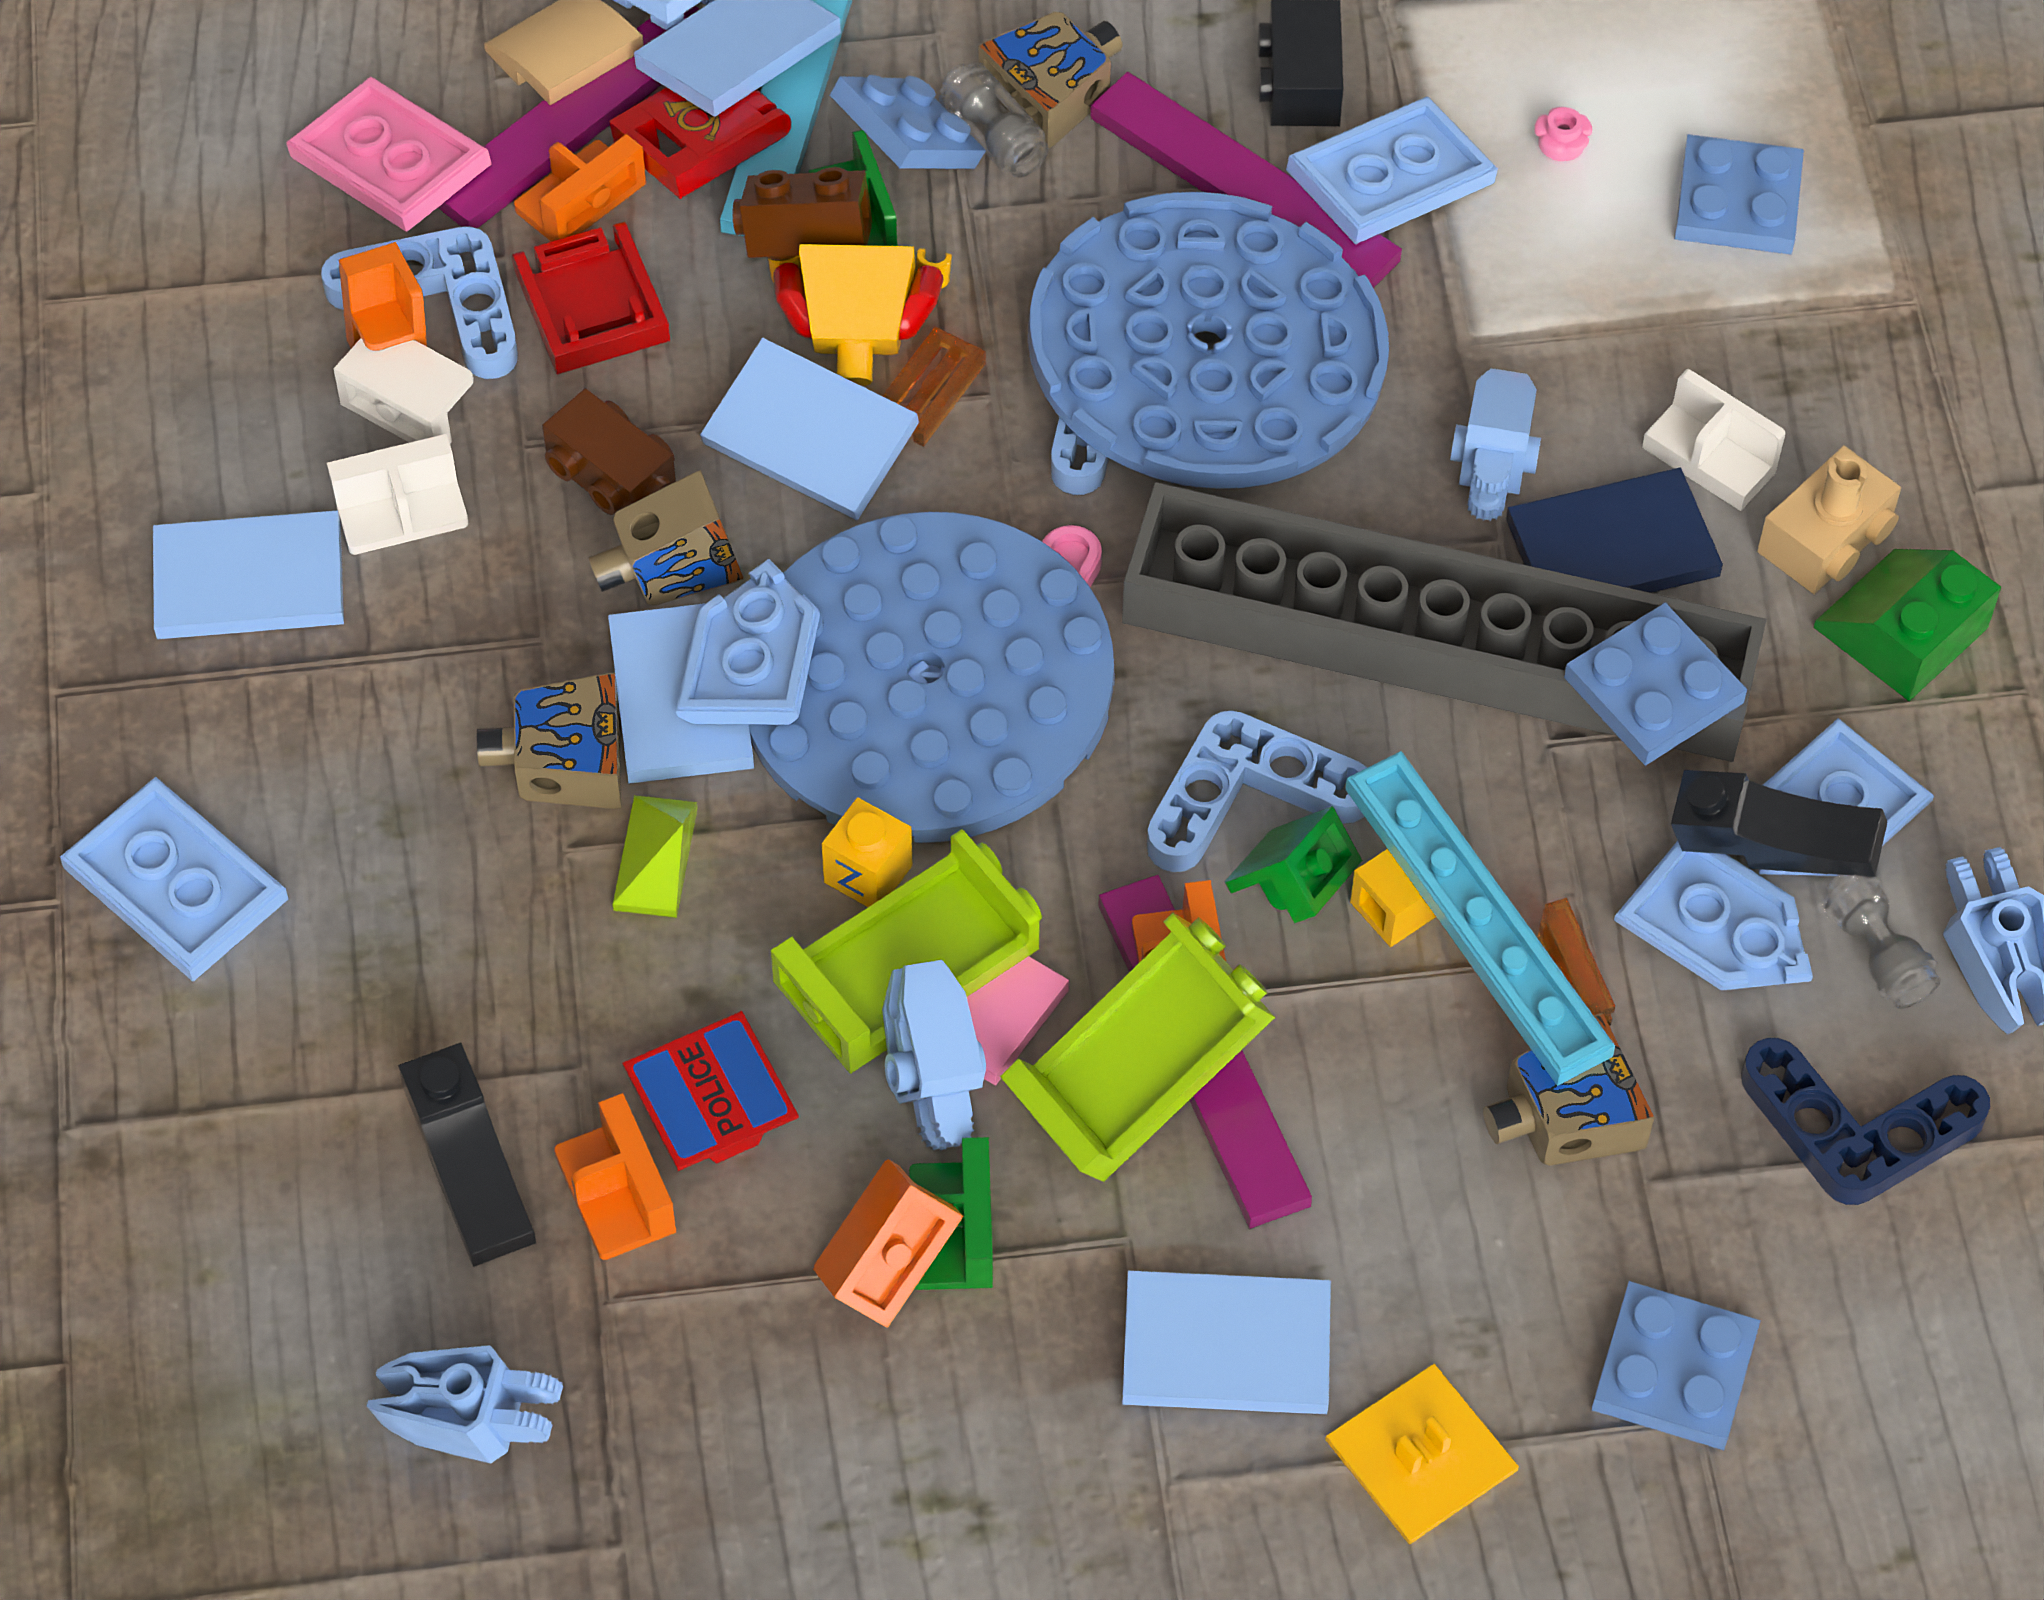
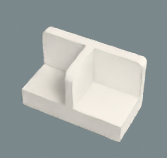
[334,338,474,443]
[1642,369,1785,511]
[327,434,468,555]

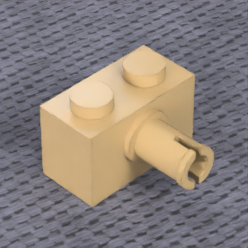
[1757,445,1901,594]

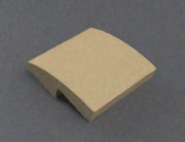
[484,0,643,105]

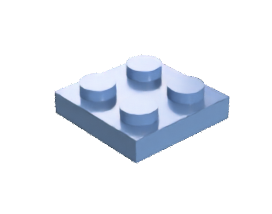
[830,75,986,169]
[1674,134,1804,255]
[1564,602,1747,766]
[1591,1281,1760,1450]

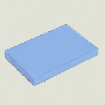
[634,0,841,117]
[1286,96,1498,244]
[700,337,919,521]
[153,510,344,639]
[608,603,754,784]
[60,777,289,982]
[1122,1271,1331,1414]

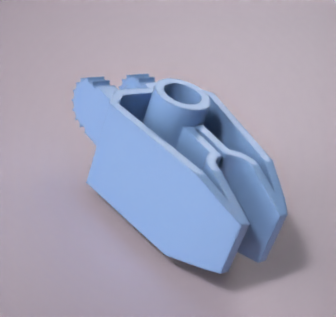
[1450,368,1541,521]
[1943,847,2044,1034]
[882,960,986,1150]
[366,1345,563,1464]

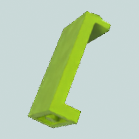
[771,829,1042,1074]
[1000,913,1275,1182]

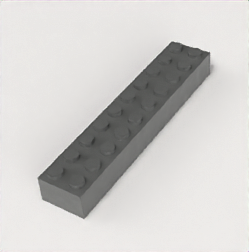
[1122,482,1767,762]

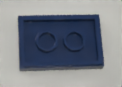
[1506,467,1723,593]

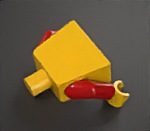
[768,244,952,386]

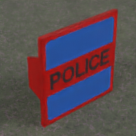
[622,1011,799,1171]

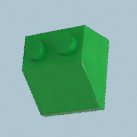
[1813,549,2001,701]

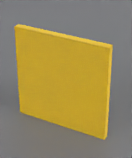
[1325,1364,1519,1545]

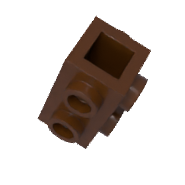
[733,167,873,261]
[542,388,676,515]

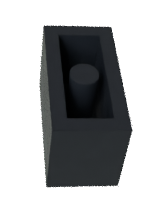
[1258,0,1344,127]

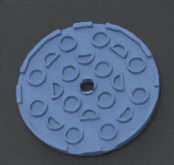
[1028,192,1389,489]
[748,512,1115,843]

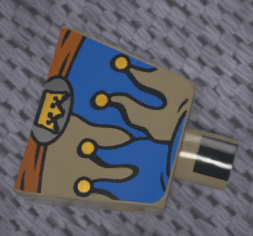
[979,12,1122,150]
[588,470,744,605]
[477,673,621,809]
[1483,1013,1655,1166]

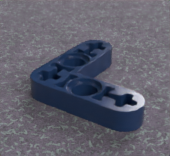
[1741,1038,1991,1205]

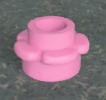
[1535,107,1592,161]

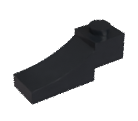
[1671,770,1888,877]
[398,1042,536,1267]

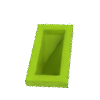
[613,795,698,918]

